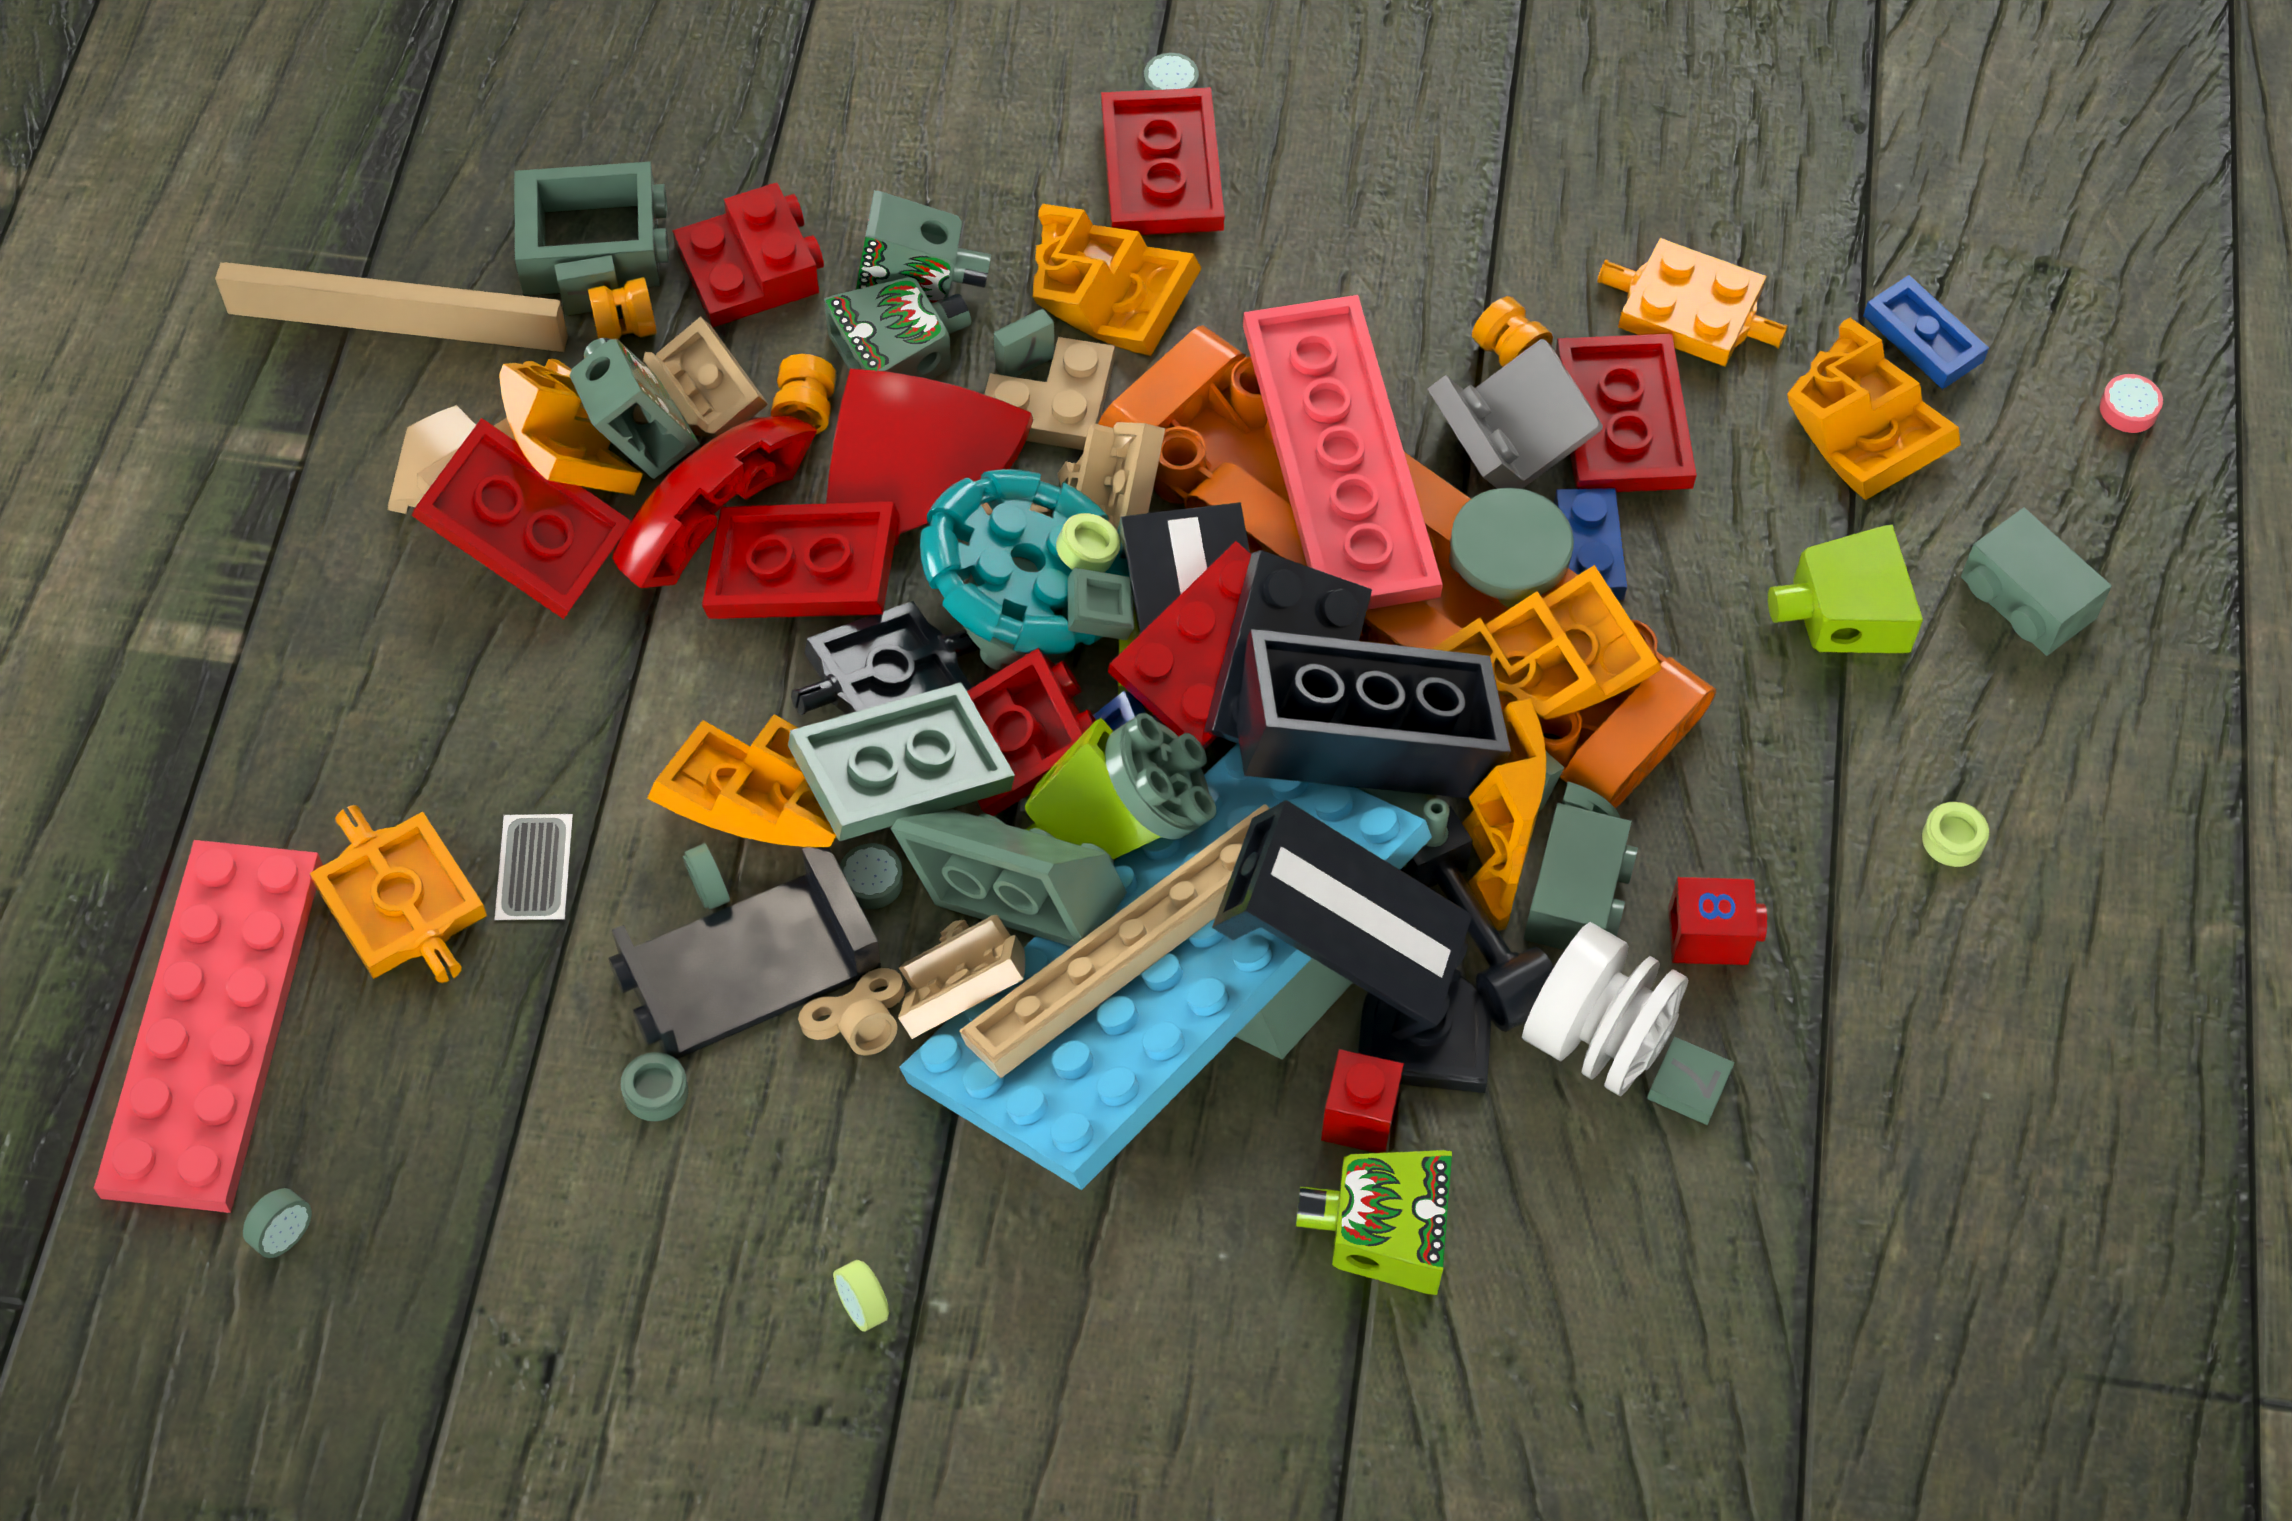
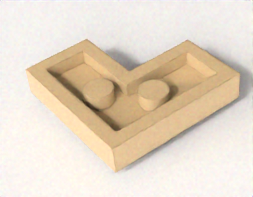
[984,337,1115,450]

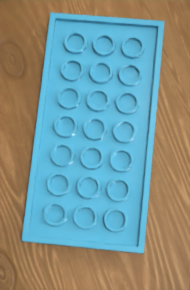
[899,743,1432,1190]

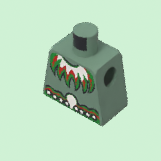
[856,190,991,304]
[824,277,971,380]
[569,338,699,479]

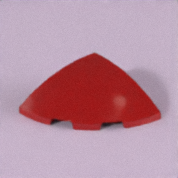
[826,368,1034,546]

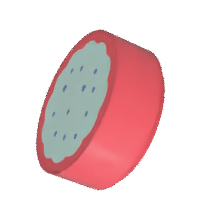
[2100,374,2163,433]

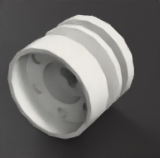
[1522,922,1689,1097]

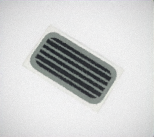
[495,814,573,920]

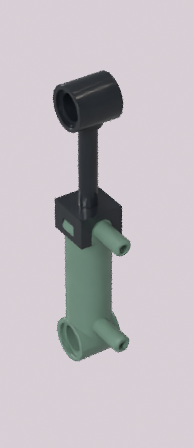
[1355,787,1554,1032]

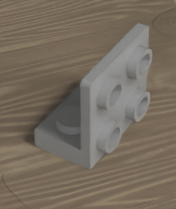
[1427,339,1603,489]

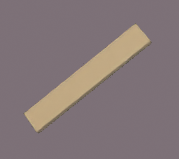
[215,262,568,352]
[959,804,1270,1078]

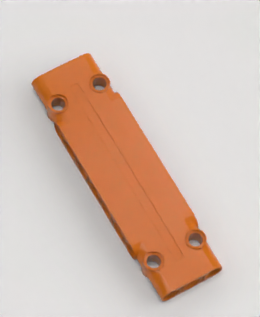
[1098,325,1716,809]

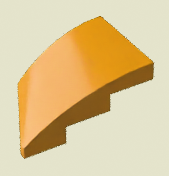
[1032,204,1202,356]
[1787,317,1961,500]
[499,359,643,495]
[1432,565,1662,720]
[1462,698,1546,931]
[647,714,836,847]

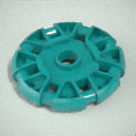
[920,469,1129,654]

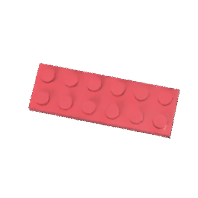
[1243,295,1443,610]
[94,840,323,1213]

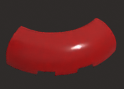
[612,416,818,588]

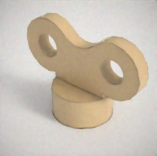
[798,968,905,1056]

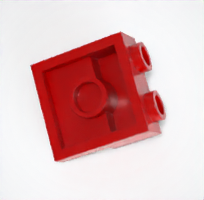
[672,182,824,328]
[967,648,1097,816]

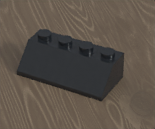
[1237,629,1511,798]

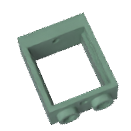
[514,161,669,296]

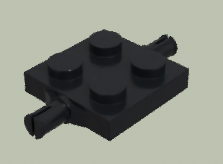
[791,601,980,715]

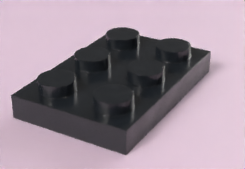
[1204,550,1372,743]

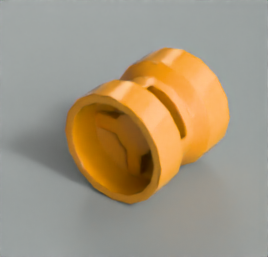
[588,277,657,340]
[1472,296,1553,367]
[771,354,837,434]

